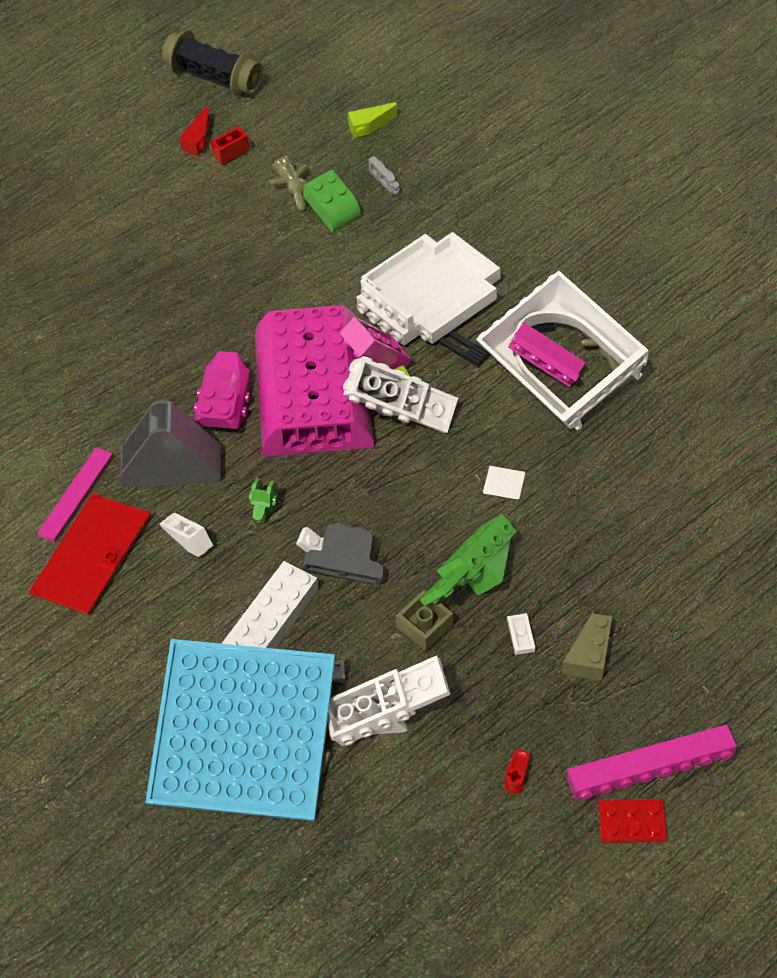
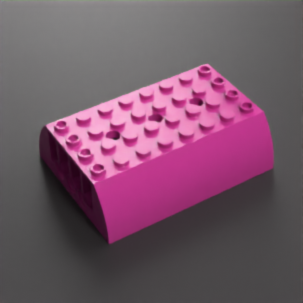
[255,305,374,457]

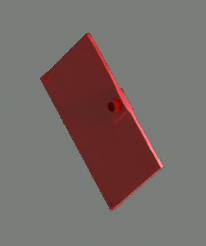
[28,493,151,615]

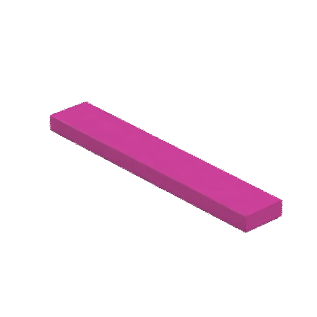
[37,447,113,543]

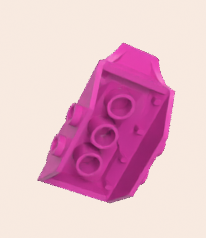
[194,351,250,429]

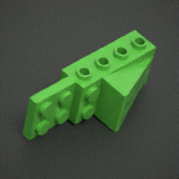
[420,514,517,606]

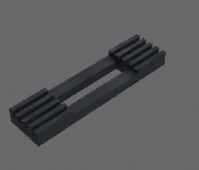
[431,316,490,367]

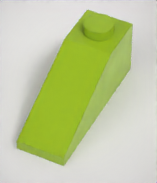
[348,102,397,138]

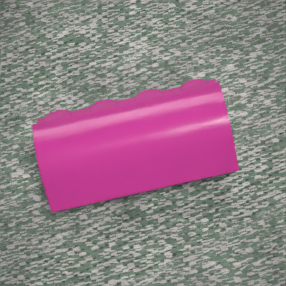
[508,322,586,387]

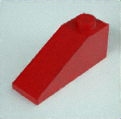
[179,107,210,156]

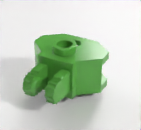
[249,478,278,524]

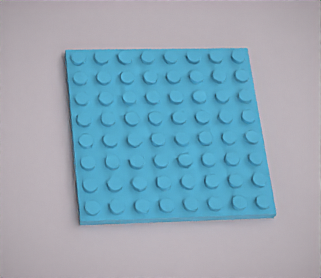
[145,639,335,821]

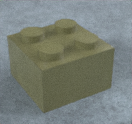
[396,590,453,651]

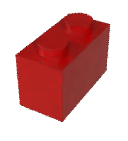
[211,126,249,165]

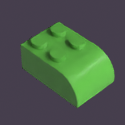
[303,170,361,233]

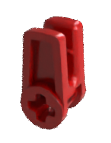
[504,749,530,794]

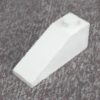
[159,513,213,557]

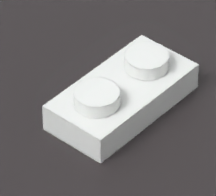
[507,613,535,655]

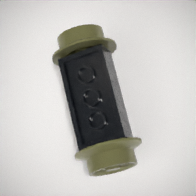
[162,30,263,96]

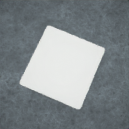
[483,466,525,500]

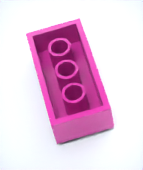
[340,317,412,369]

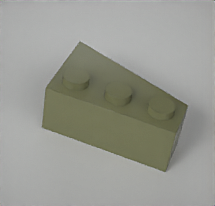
[561,613,612,681]

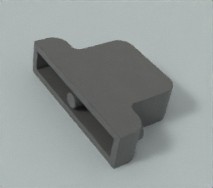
[302,523,383,585]

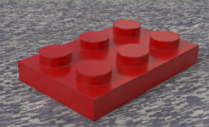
[598,799,667,843]

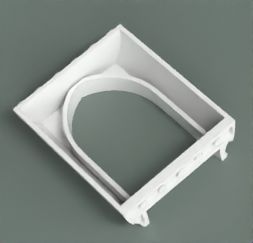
[476,271,648,430]

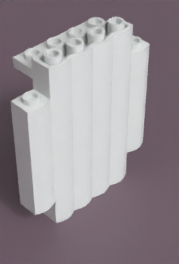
[357,232,501,345]

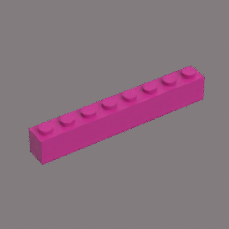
[566,725,737,800]

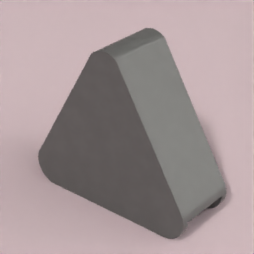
[119,400,221,487]

